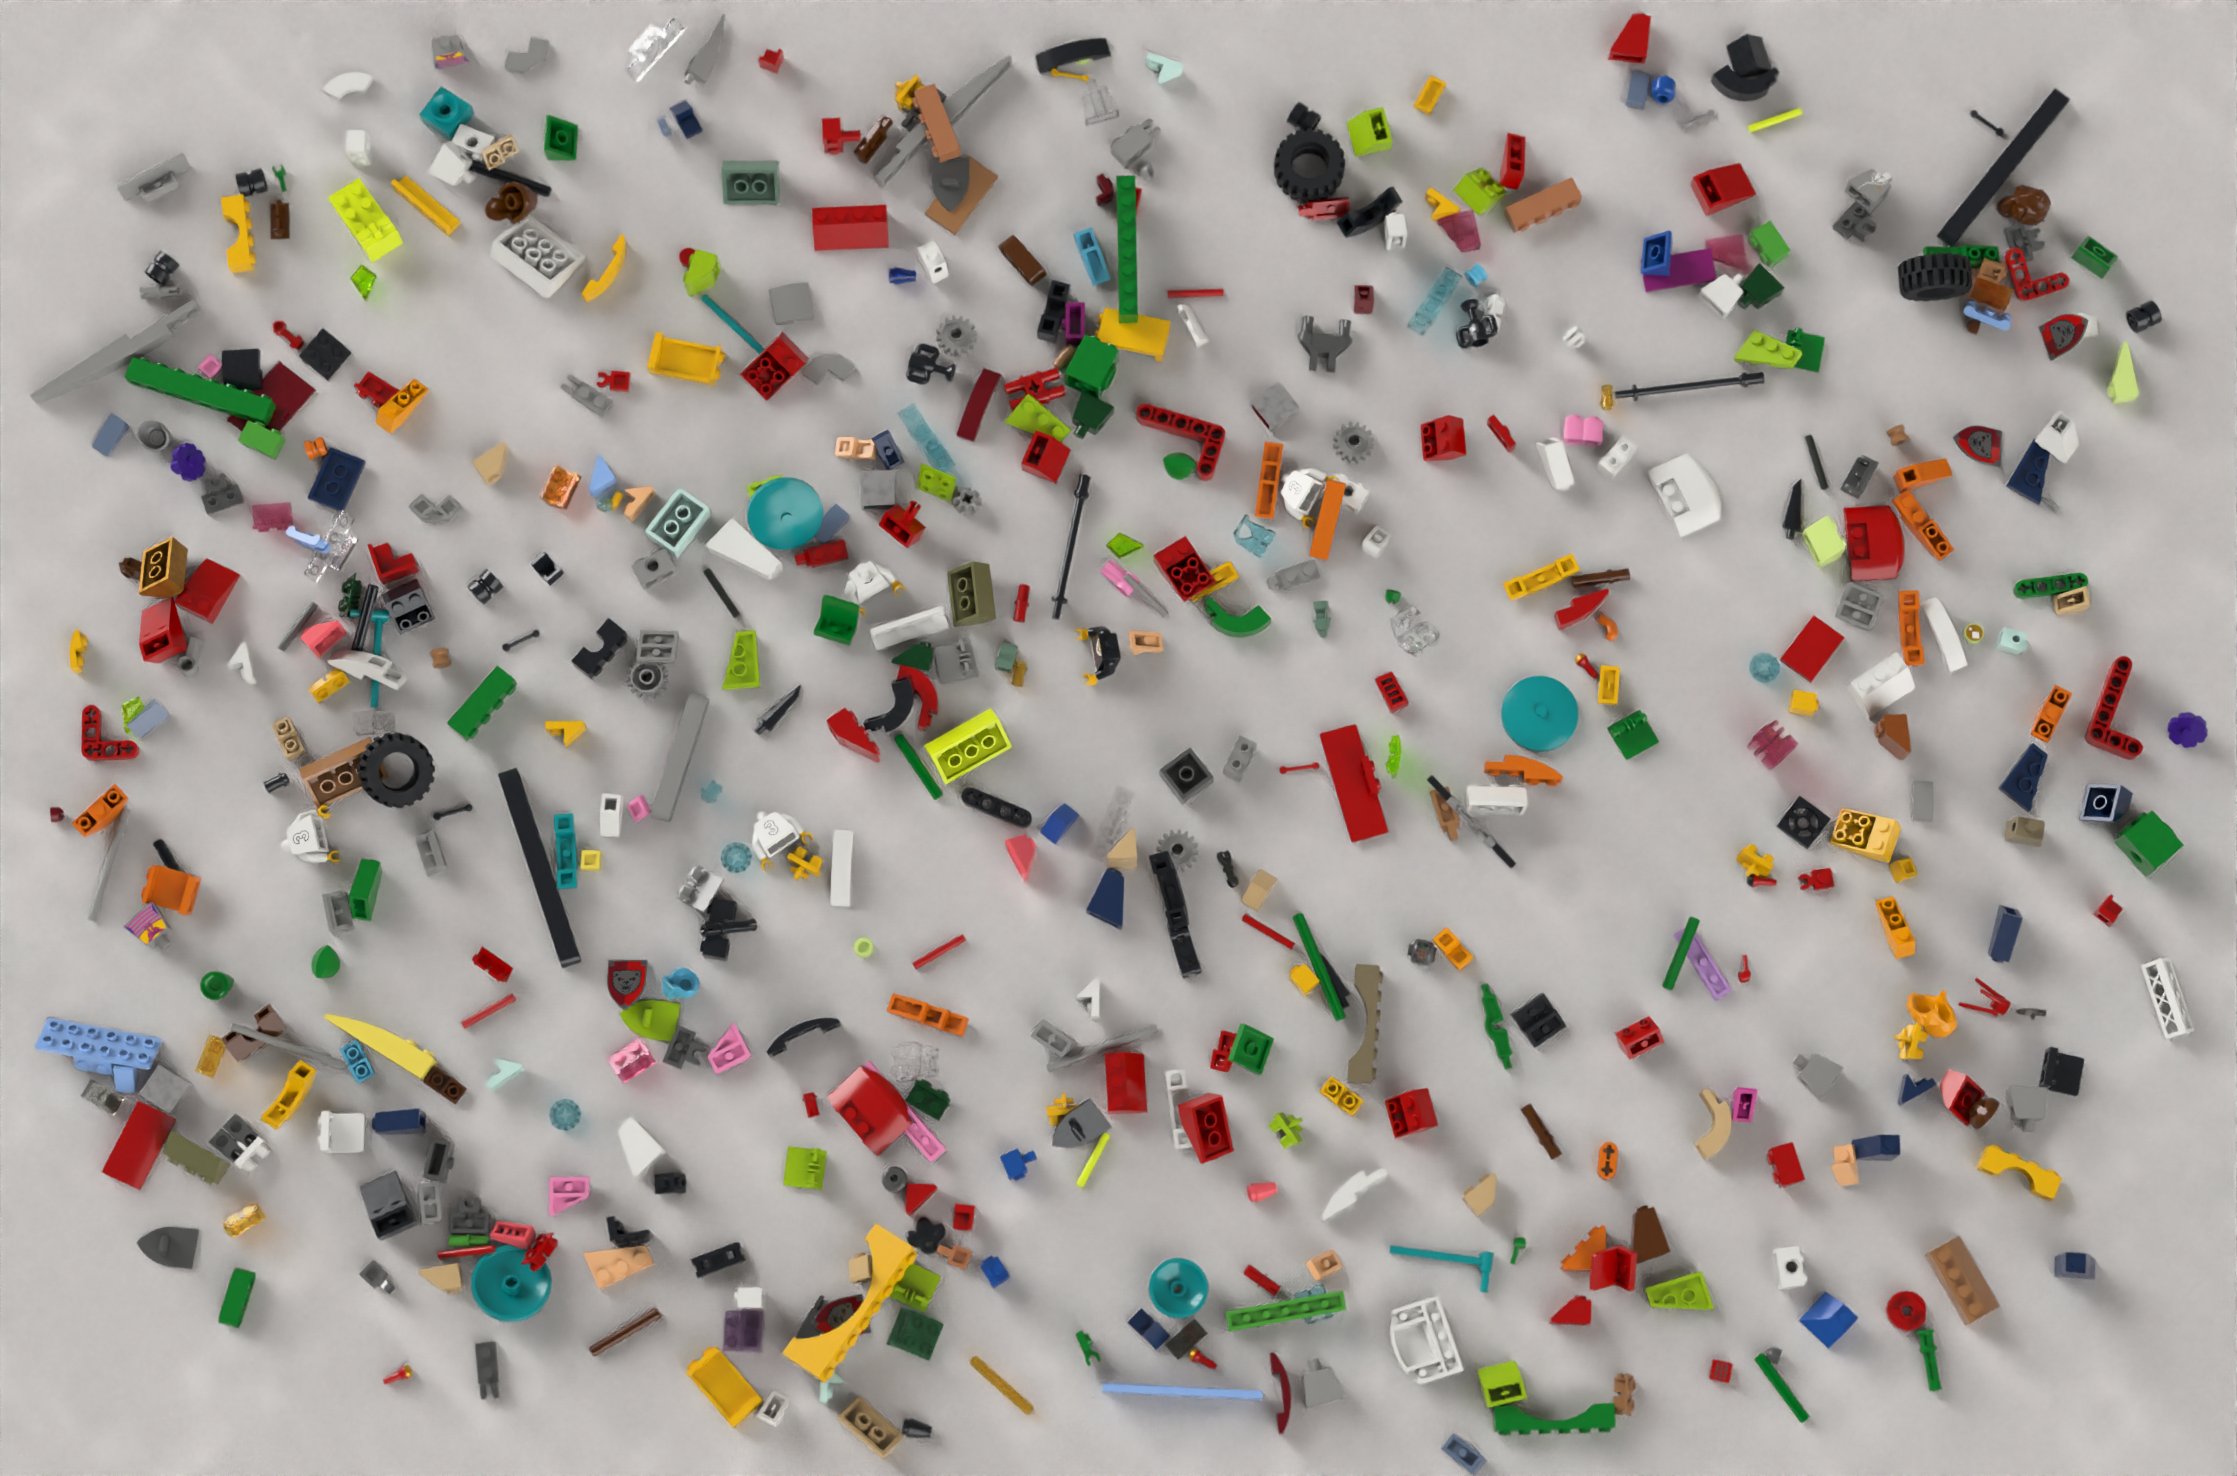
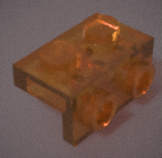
[1970,277,2013,311]
[540,465,582,510]

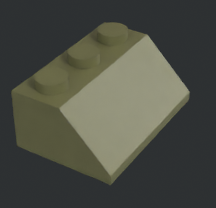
[947,561,996,627]
[164,1131,230,1185]

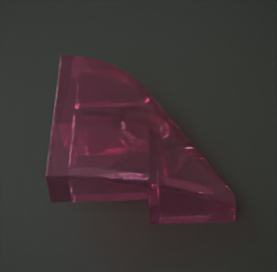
[1437,210,1481,253]
[1705,234,1748,271]

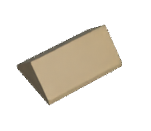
[1106,827,1137,870]
[837,1396,904,1460]

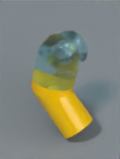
[596,491,624,512]

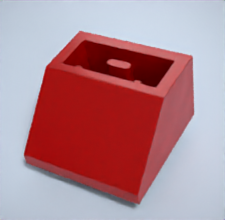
[1420,415,1467,461]
[1021,430,1071,484]
[1384,1088,1438,1138]

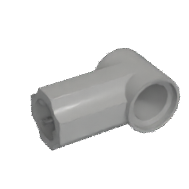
[178,637,204,677]

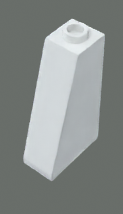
[705,518,783,581]

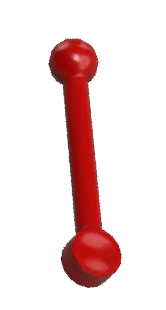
[1279,762,1319,774]

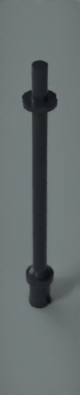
[1615,372,1765,401]
[1051,474,1091,620]

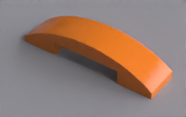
[1898,590,1925,666]

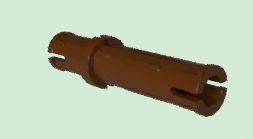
[1572,568,1630,588]
[1520,1103,1562,1160]

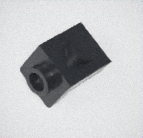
[531,552,564,586]
[655,1172,687,1195]

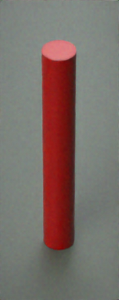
[1168,289,1224,298]
[1242,914,1295,950]
[912,934,966,969]
[461,993,516,1029]
[437,1245,496,1259]

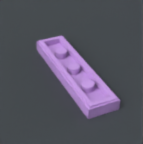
[1674,928,1732,1001]

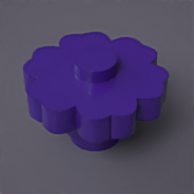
[170,442,206,482]
[2167,712,2208,748]

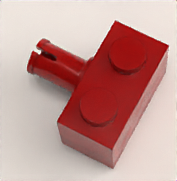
[822,117,861,155]
[878,501,926,548]

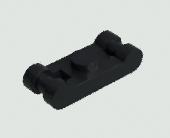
[1169,926,1202,979]
[691,1242,746,1279]

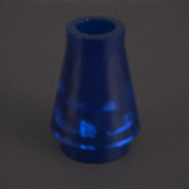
[889,267,916,285]

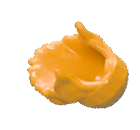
[1906,990,1957,1038]

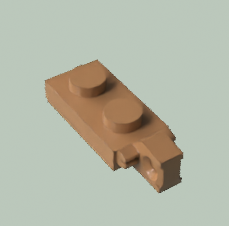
[1430,786,1460,842]

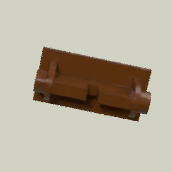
[270,199,290,240]
[119,557,142,582]

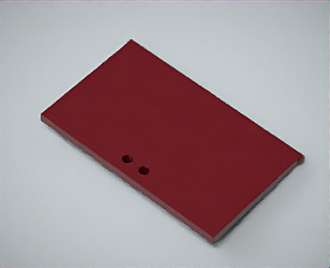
[227,361,316,432]

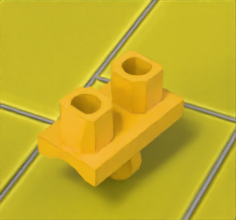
[895,75,925,110]
[1736,844,1774,878]
[787,846,823,881]
[1894,1024,1928,1060]
[1047,1093,1080,1125]

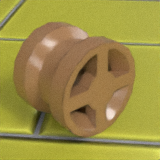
[1886,424,1910,446]
[430,648,452,669]

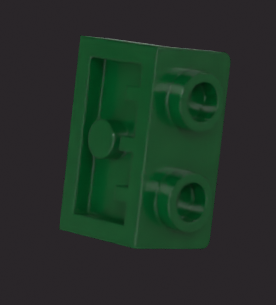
[905,1079,951,1121]

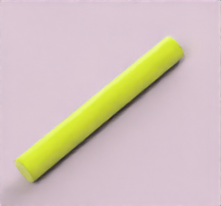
[1748,108,1802,133]
[1076,1132,1110,1188]

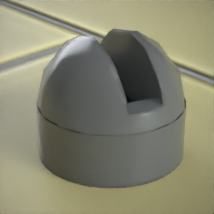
[1766,1347,1782,1365]

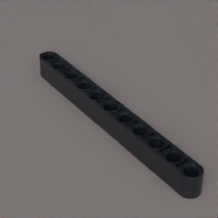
[1937,88,2070,247]
[498,768,581,968]

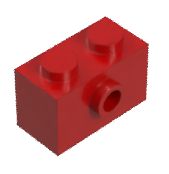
[1766,1142,1805,1189]

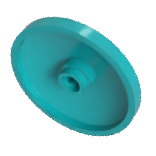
[747,477,823,550]
[1501,676,1578,752]
[471,1245,551,1322]

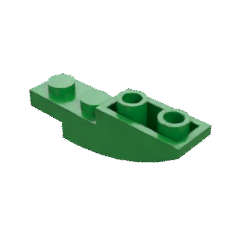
[1923,245,2000,269]

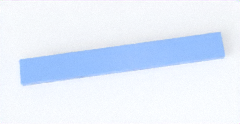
[1102,1383,1263,1400]

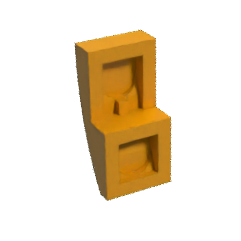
[1432,927,1474,971]

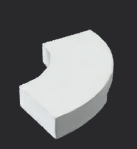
[322,72,373,100]

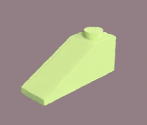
[2107,342,2139,404]

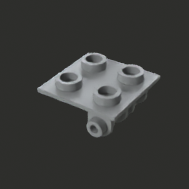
[934,639,979,684]
[677,864,725,913]

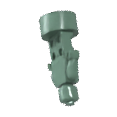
[1313,601,1331,638]

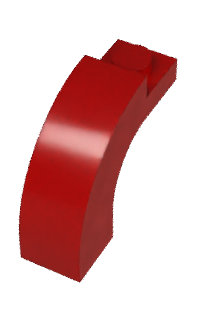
[897,665,938,731]

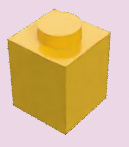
[1788,690,1819,716]
[1289,963,1320,996]

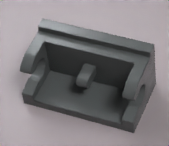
[1840,455,1879,499]

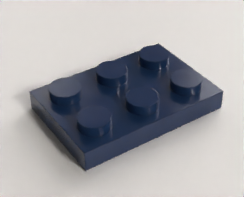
[307,447,366,513]

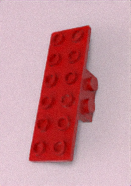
[1320,724,1388,843]

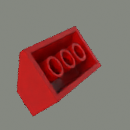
[812,204,889,251]

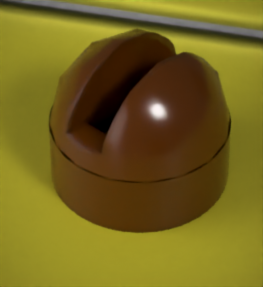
[1966,319,1981,335]

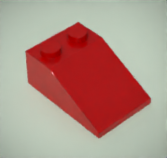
[174,558,240,624]
[1178,1093,1234,1164]

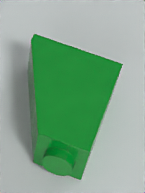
[349,859,382,921]

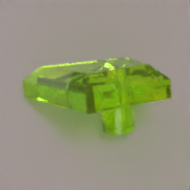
[350,265,377,301]
[1106,532,1144,559]
[121,696,145,734]

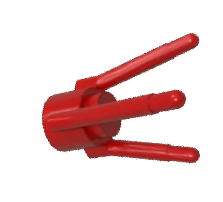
[1958,978,2011,1017]

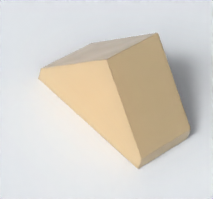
[2053,586,2091,615]
[1241,869,1277,912]

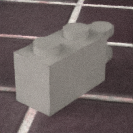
[1111,118,1161,169]

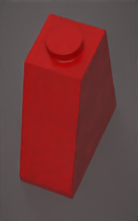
[1608,13,1651,64]

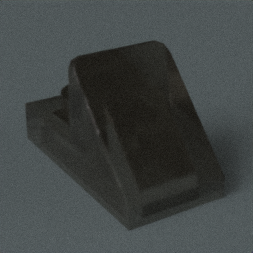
[81,1079,124,1115]
[1165,1319,1208,1360]

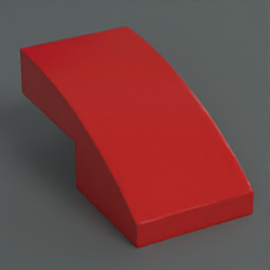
[1210,1030,1237,1072]

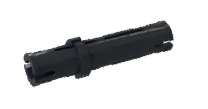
[700,919,757,937]

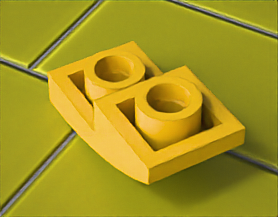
[70,629,88,673]
[1319,1076,1364,1117]

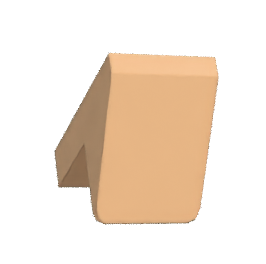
[624,486,656,522]
[1129,630,1163,655]
[1831,1144,1859,1186]
[1305,1249,1343,1281]

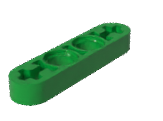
[2013,573,2088,599]

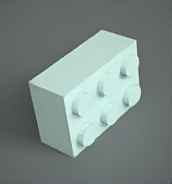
[645,487,712,559]

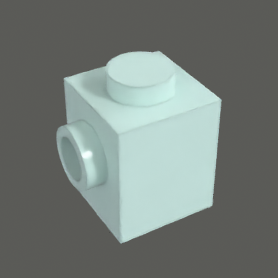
[1996,627,2028,656]

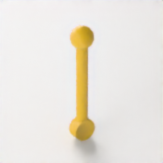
[1051,69,1089,82]

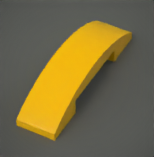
[581,234,627,302]
[1502,553,1580,601]

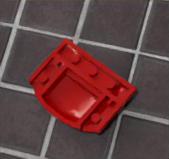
[1843,505,1905,582]
[827,1066,912,1156]

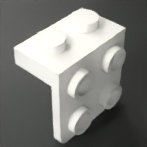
[317,1111,365,1153]

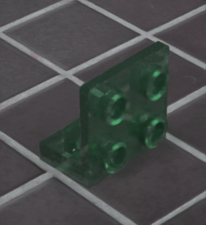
[886,1307,943,1361]

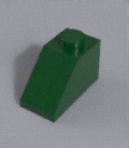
[891,641,935,671]

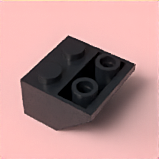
[382,578,435,634]

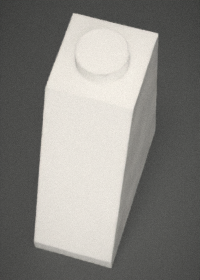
[1535,437,1575,491]
[617,1117,666,1180]

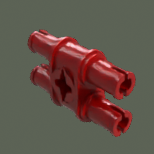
[1003,368,1066,412]

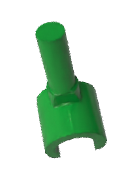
[272,164,287,192]
[1510,1237,1526,1265]

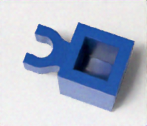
[1000,1148,1037,1181]
[980,1256,1010,1289]

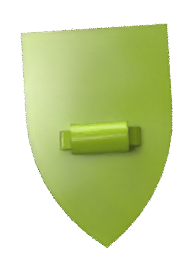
[619,1000,681,1042]

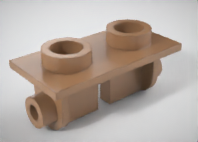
[1613,1374,1636,1416]

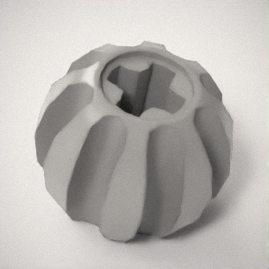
[954,487,982,516]

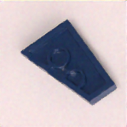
[2006,438,2050,505]
[1998,743,2048,812]

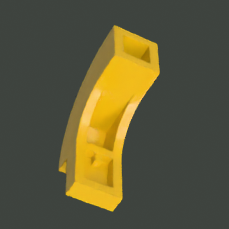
[261,1060,316,1130]

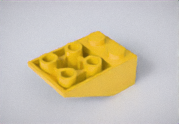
[1829,808,1901,863]

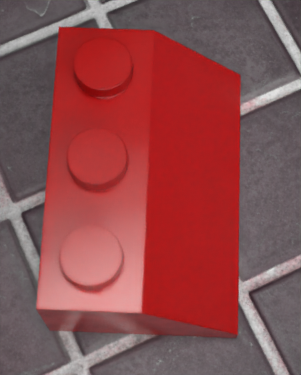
[1105,1052,1147,1115]

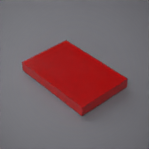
[1780,615,1845,683]

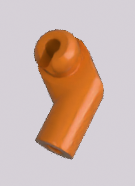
[1597,614,1619,641]

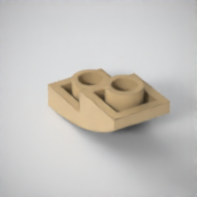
[481,134,519,170]
[271,716,306,761]

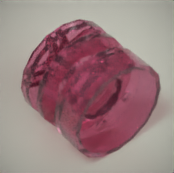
[1747,720,1799,771]

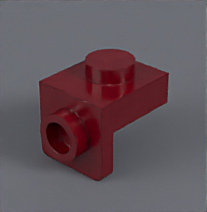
[1096,173,1114,206]

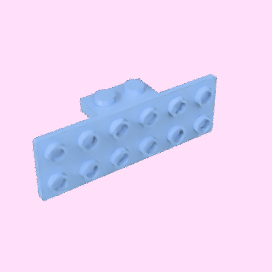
[35,1018,162,1076]

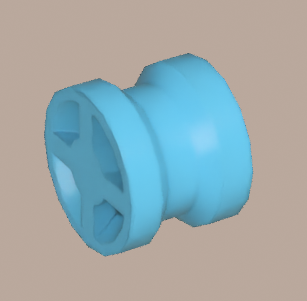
[1464,264,1488,287]

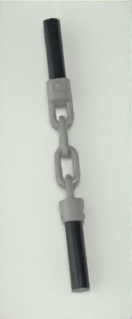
[1427,775,1516,868]

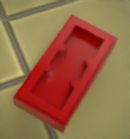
[1487,414,1516,453]

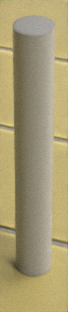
[1123,573,1169,618]

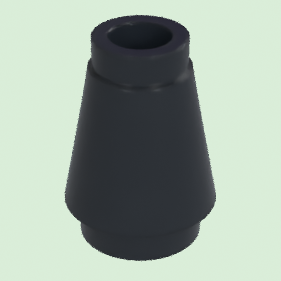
[902,1418,932,1438]

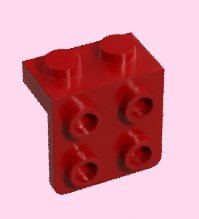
[1589,1245,1637,1291]

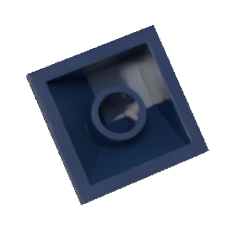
[2079,784,2133,823]

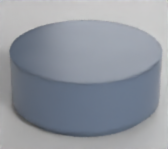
[658,117,671,137]

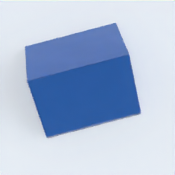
[1640,230,1673,276]

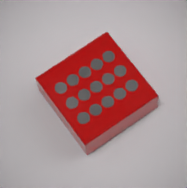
[1709,1359,1733,1383]

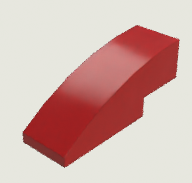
[1554,589,1609,630]

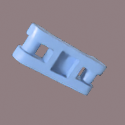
[1964,299,2012,330]
[286,526,331,554]

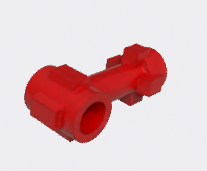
[273,321,304,350]

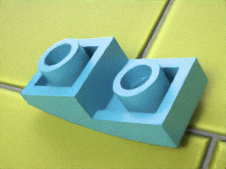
[339,1040,375,1084]

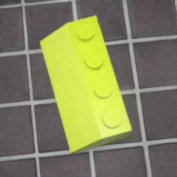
[924,708,1012,785]

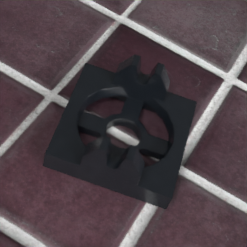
[1776,796,1831,850]

